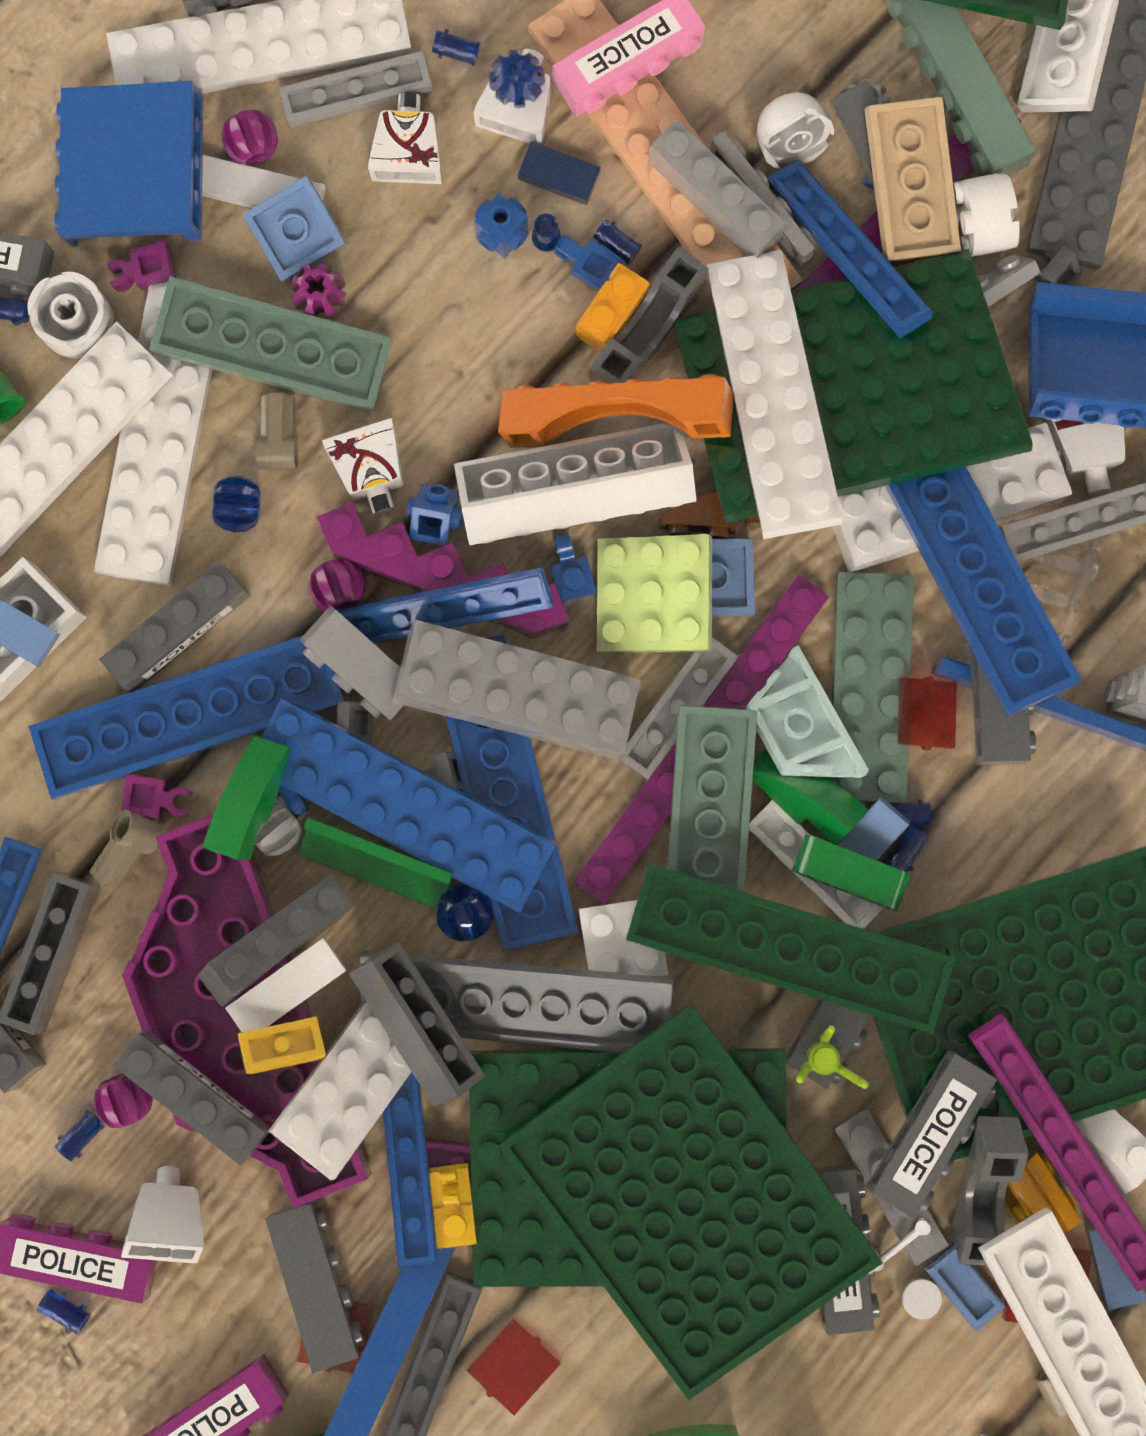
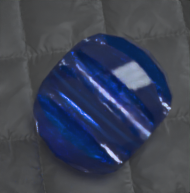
[488,49,546,109]
[212,475,261,533]
[435,885,493,942]

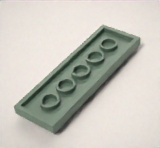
[150,276,392,413]
[829,572,914,804]
[667,705,757,892]

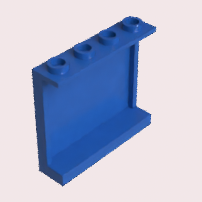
[54,81,204,247]
[1028,282,1146,428]

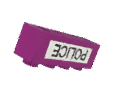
[0,1214,158,1304]
[143,1354,289,1436]

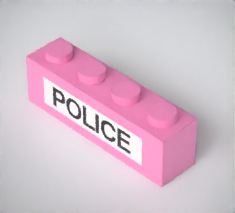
[552,0,705,117]

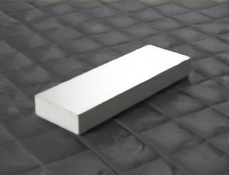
[225,938,347,1032]

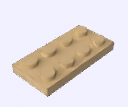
[864,97,961,262]

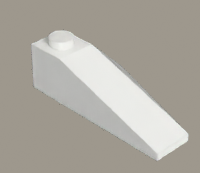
[1074,1109,1146,1196]

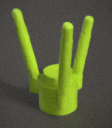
[796,1025,869,1089]

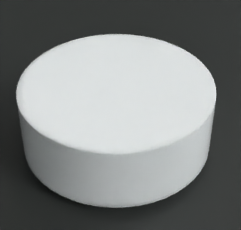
[900,1277,942,1319]

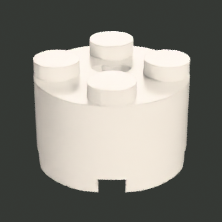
[953,173,1020,257]
[27,272,114,359]

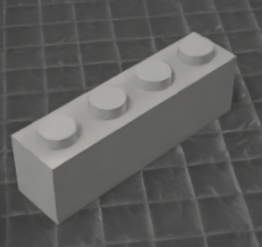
[648,119,786,258]

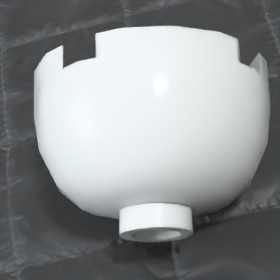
[756,92,834,168]

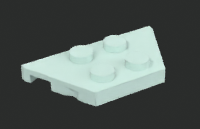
[746,645,869,778]

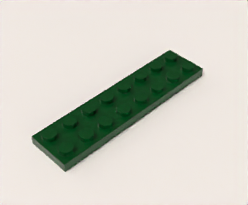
[626,863,956,1034]

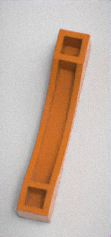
[498,374,734,448]

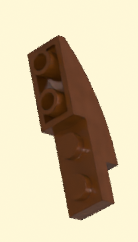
[660,491,761,539]

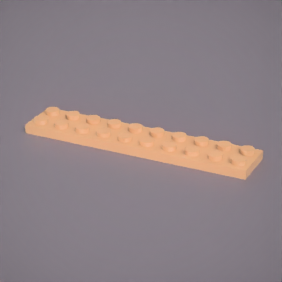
[528,0,803,291]

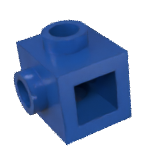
[474,192,529,259]
[406,484,463,546]

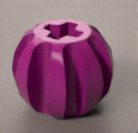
[221,110,278,165]
[290,262,346,319]
[308,559,366,612]
[93,1073,153,1128]

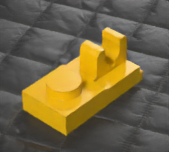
[237,1016,326,1074]
[429,1163,477,1249]

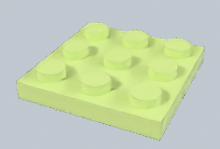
[597,534,712,654]

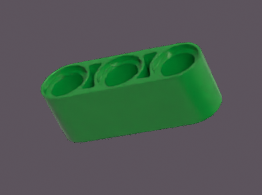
[791,834,911,912]

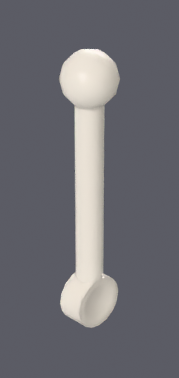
[875,1218,932,1272]

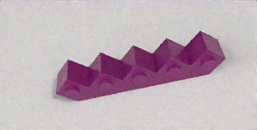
[317,502,569,639]

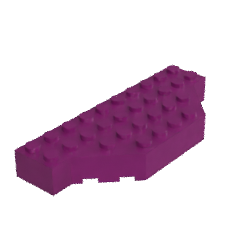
[122,814,372,1208]

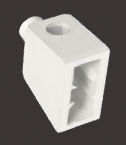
[474,49,551,145]
[121,1166,204,1263]

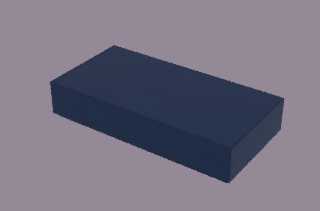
[518,141,601,205]

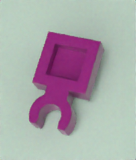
[107,240,176,292]
[120,775,193,819]

